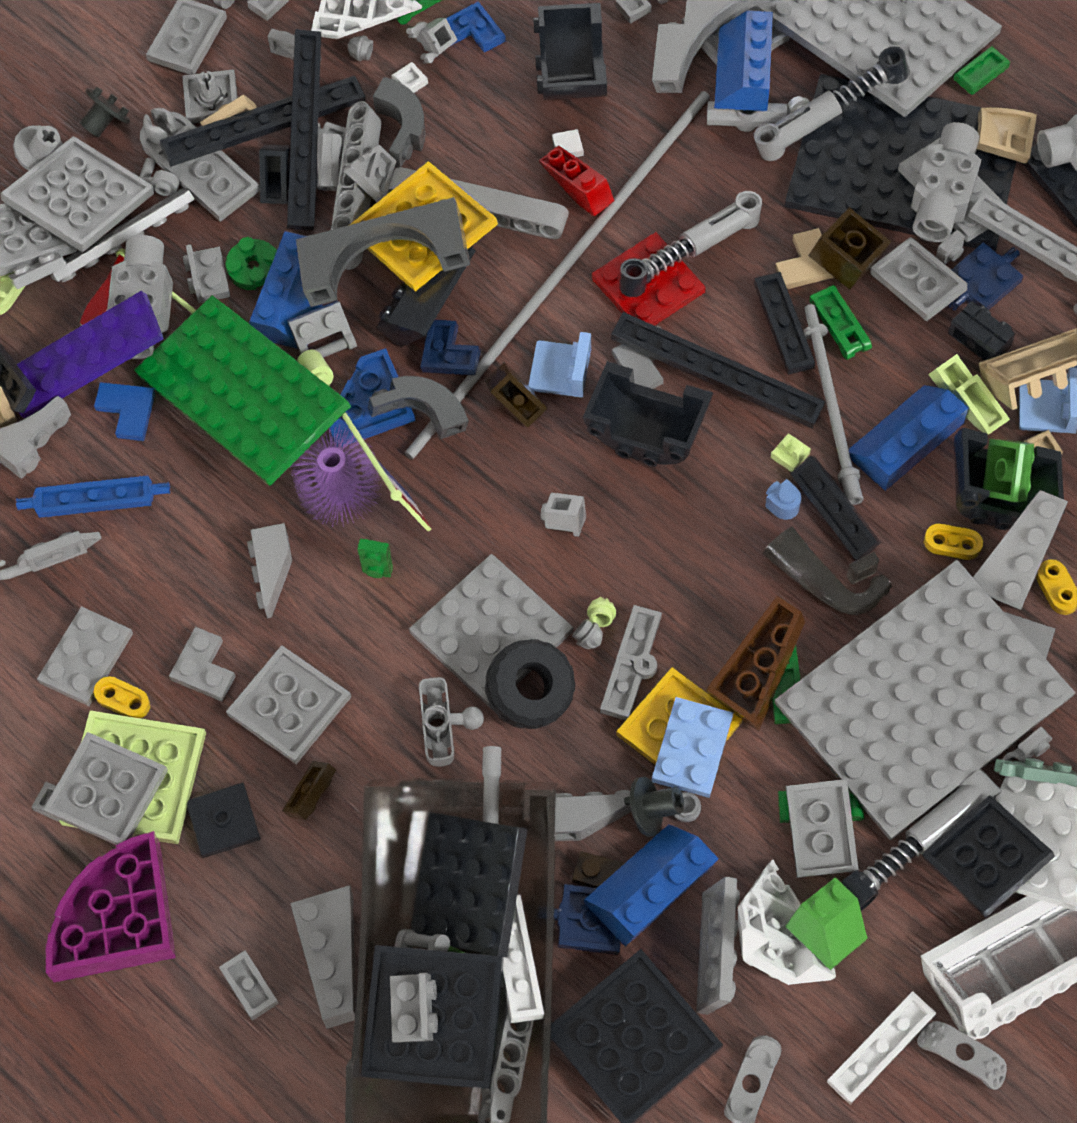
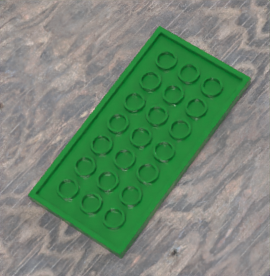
[134,295,351,486]

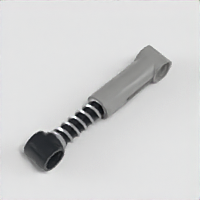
[754,46,910,161]
[619,191,762,297]
[841,769,1002,911]

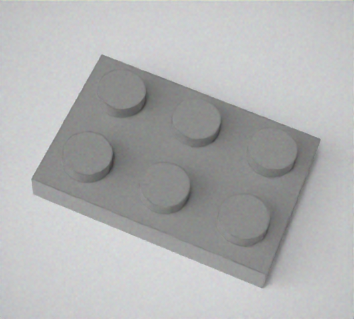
[146,0,227,75]
[870,237,967,321]
[37,606,133,706]
[785,779,859,878]

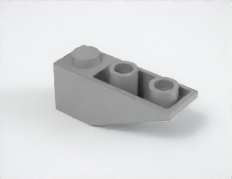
[247,523,292,618]
[549,790,632,842]

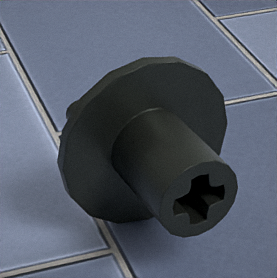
[80,86,130,137]
[624,776,684,837]

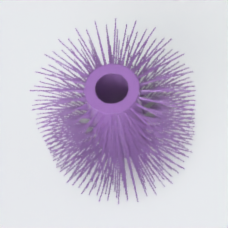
[290,425,382,527]

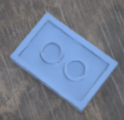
[652,697,733,798]

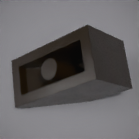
[485,362,548,428]

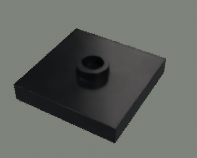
[187,782,261,858]

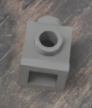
[541,492,586,537]

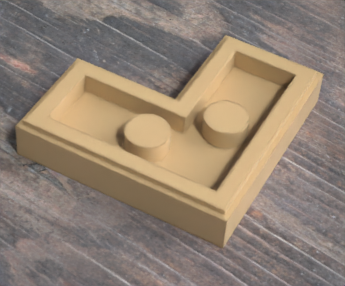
[775,228,834,289]

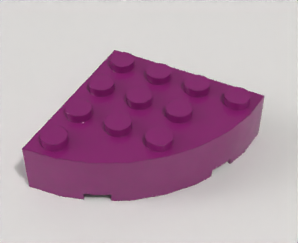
[46,831,176,982]

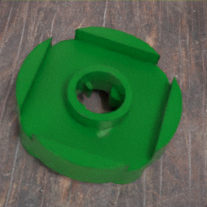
[226,237,277,290]

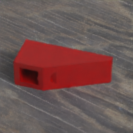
[539,145,614,217]

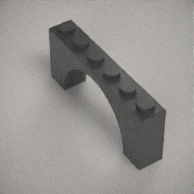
[296,197,471,307]

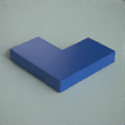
[446,1,506,53]
[94,382,155,441]

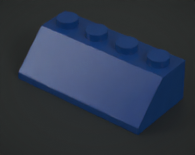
[714,11,773,111]
[249,231,323,349]
[849,385,968,491]
[583,824,719,947]

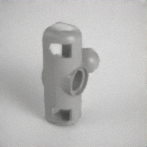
[419,677,484,767]

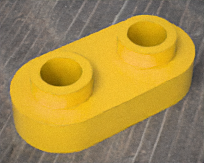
[924,524,983,560]
[1036,559,1077,615]
[94,676,150,719]

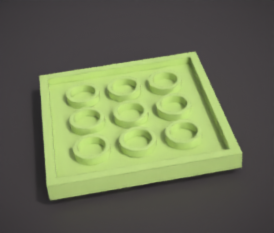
[59,711,206,844]

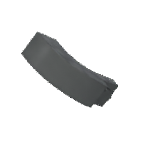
[373,77,426,168]
[367,376,469,439]

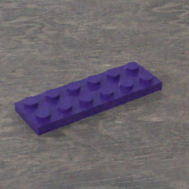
[17,290,164,419]

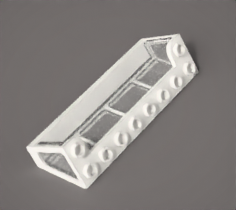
[921,896,1077,1040]

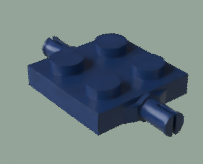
[948,242,1023,310]
[539,884,643,955]

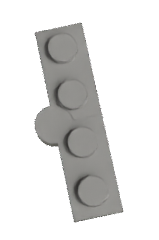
[600,605,662,720]

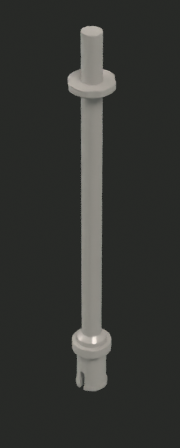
[803,304,864,505]

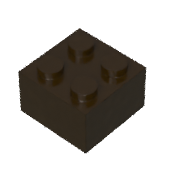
[808,207,891,290]

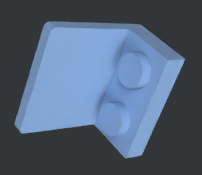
[528,332,591,398]
[1019,367,1077,434]

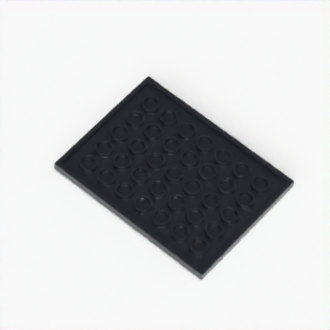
[785,74,1016,252]

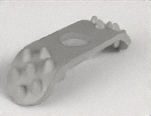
[917,1021,1007,1090]
[724,1036,782,1123]

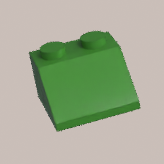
[983,438,1034,502]
[785,878,867,970]

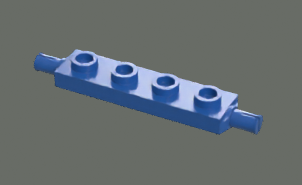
[16,475,171,518]

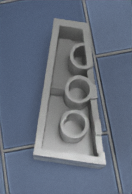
[973,490,1068,610]
[291,885,357,1029]

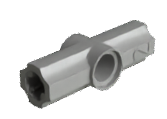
[707,101,787,132]

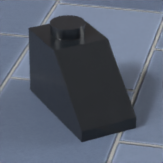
[259,145,290,204]

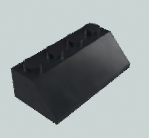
[376,247,476,347]

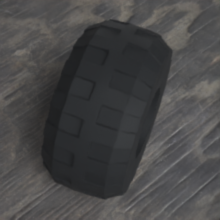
[485,639,576,729]

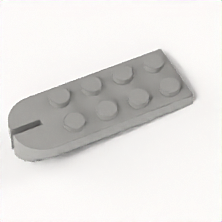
[140,108,260,222]

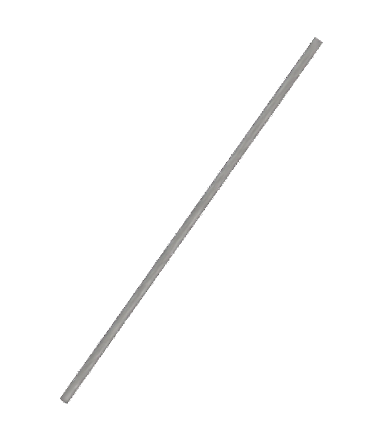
[404,91,710,460]

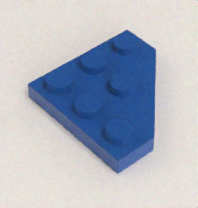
[330,348,415,448]

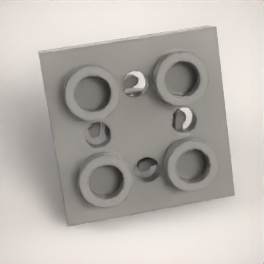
[183,70,238,124]

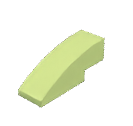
[928,354,1010,435]

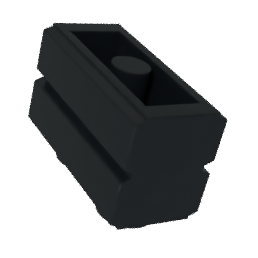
[948,302,1015,361]

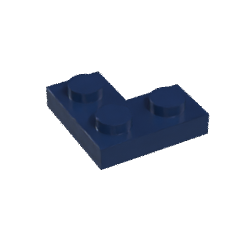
[420,320,481,375]

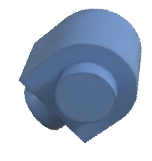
[765,479,801,520]

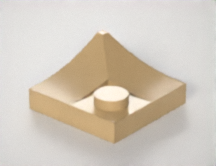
[977,108,1037,164]

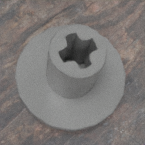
[13,126,63,171]

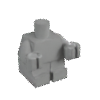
[406,18,458,64]

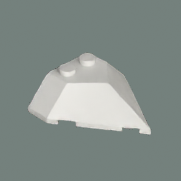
[311,0,422,39]
[738,860,836,985]

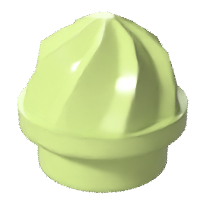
[587,597,616,627]

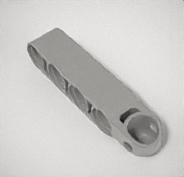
[478,989,534,1123]

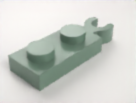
[994,758,1077,787]

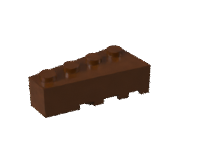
[706,596,806,732]

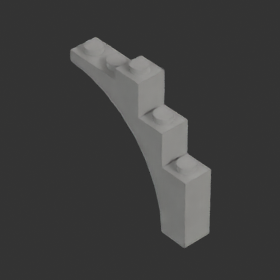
[652,0,780,93]
[0,396,71,479]

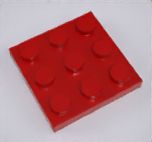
[592,232,706,326]

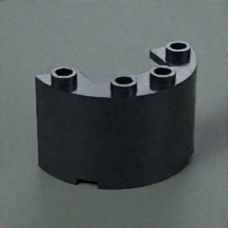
[533,3,607,100]
[583,361,713,467]
[954,427,1065,530]

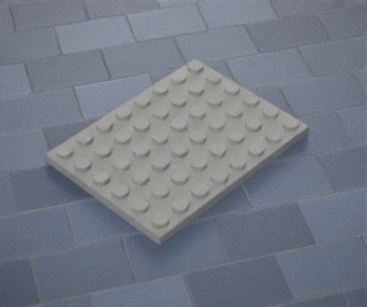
[750,0,1002,117]
[774,560,1076,841]

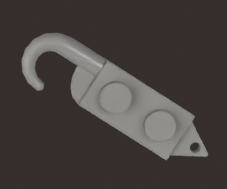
[0,531,101,580]

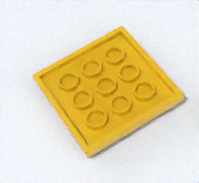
[349,161,498,291]

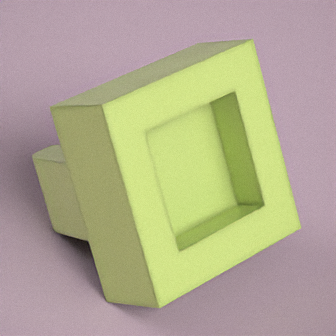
[771,433,811,472]

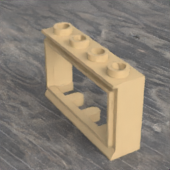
[979,328,1077,410]

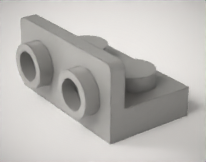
[183,244,230,303]
[390,973,438,1043]

